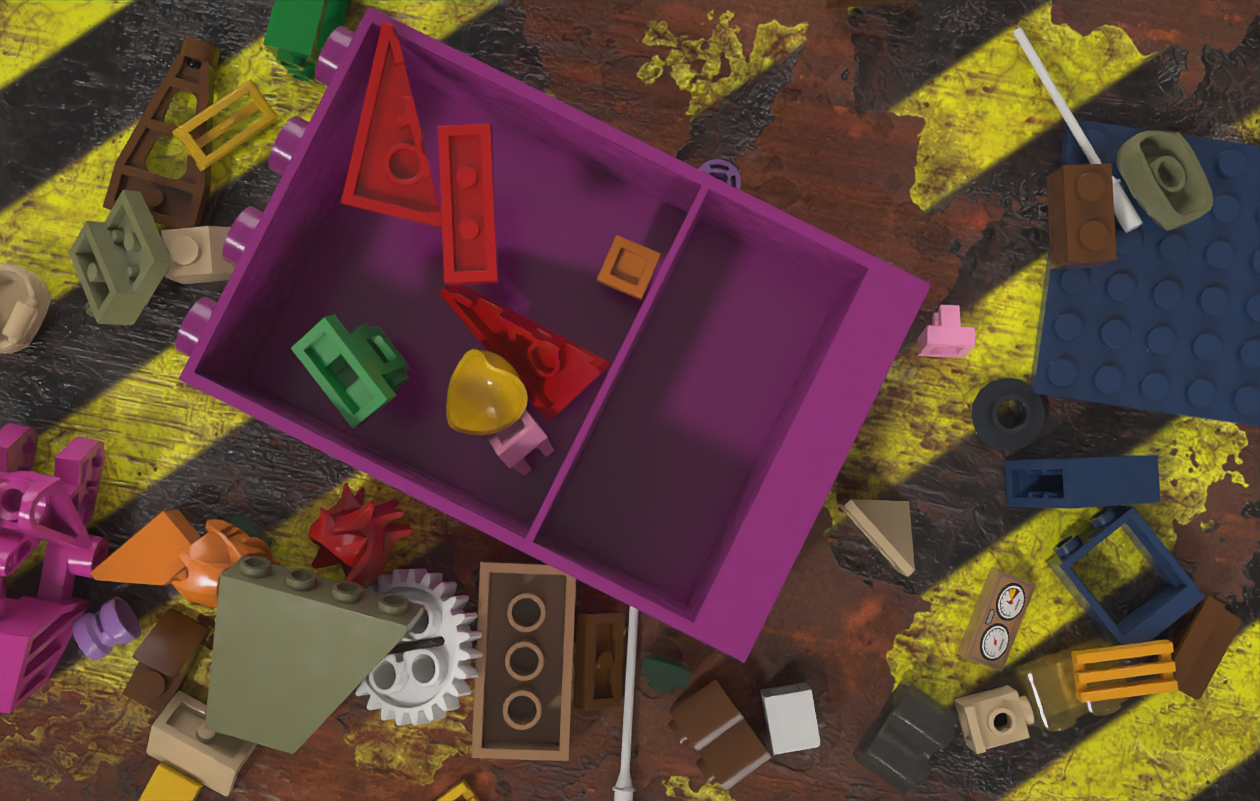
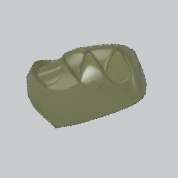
[1116,131,1213,231]

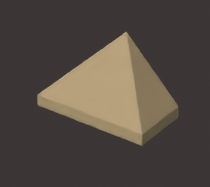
[837,498,915,577]

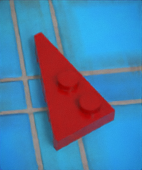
[341,22,442,229]
[439,285,611,422]

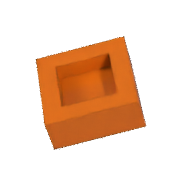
[597,235,661,300]

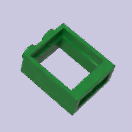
[263,0,352,83]

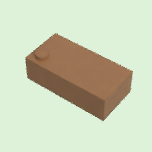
[471,560,576,761]

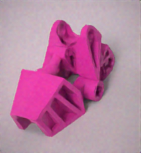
[0,423,109,713]

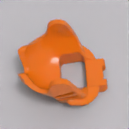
[171,519,281,608]

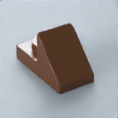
[123,608,212,714]

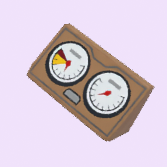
[957,567,1036,672]

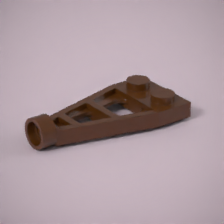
[103,37,221,229]

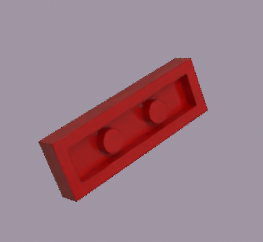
[438,123,499,285]

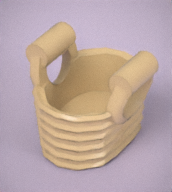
[0,262,51,354]

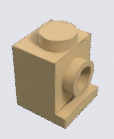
[954,685,1034,754]

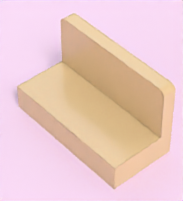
[146,690,257,796]

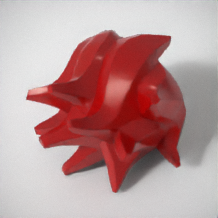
[307,483,414,586]

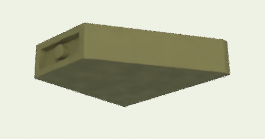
[205,556,424,754]

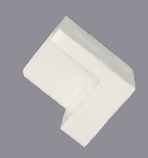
[760,682,820,755]

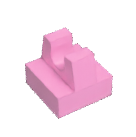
[918,305,975,358]
[486,409,554,476]

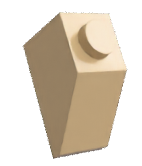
[161,226,236,284]

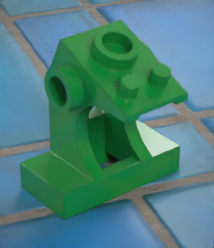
[291,314,411,429]

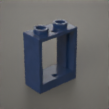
[1046,505,1205,646]

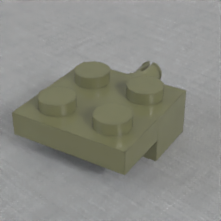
[68,190,172,325]

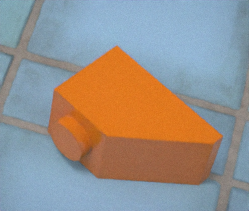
[90,509,201,586]

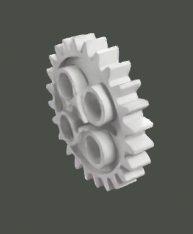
[355,568,483,726]

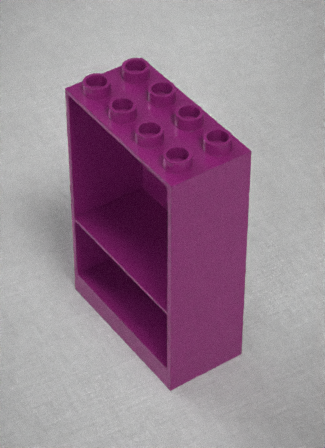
[176,6,931,663]

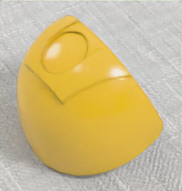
[446,349,528,436]

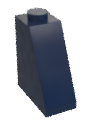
[1005,455,1160,509]

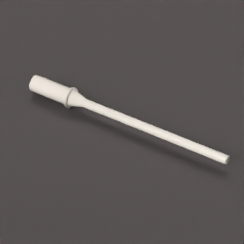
[1013,27,1143,233]
[612,606,639,801]

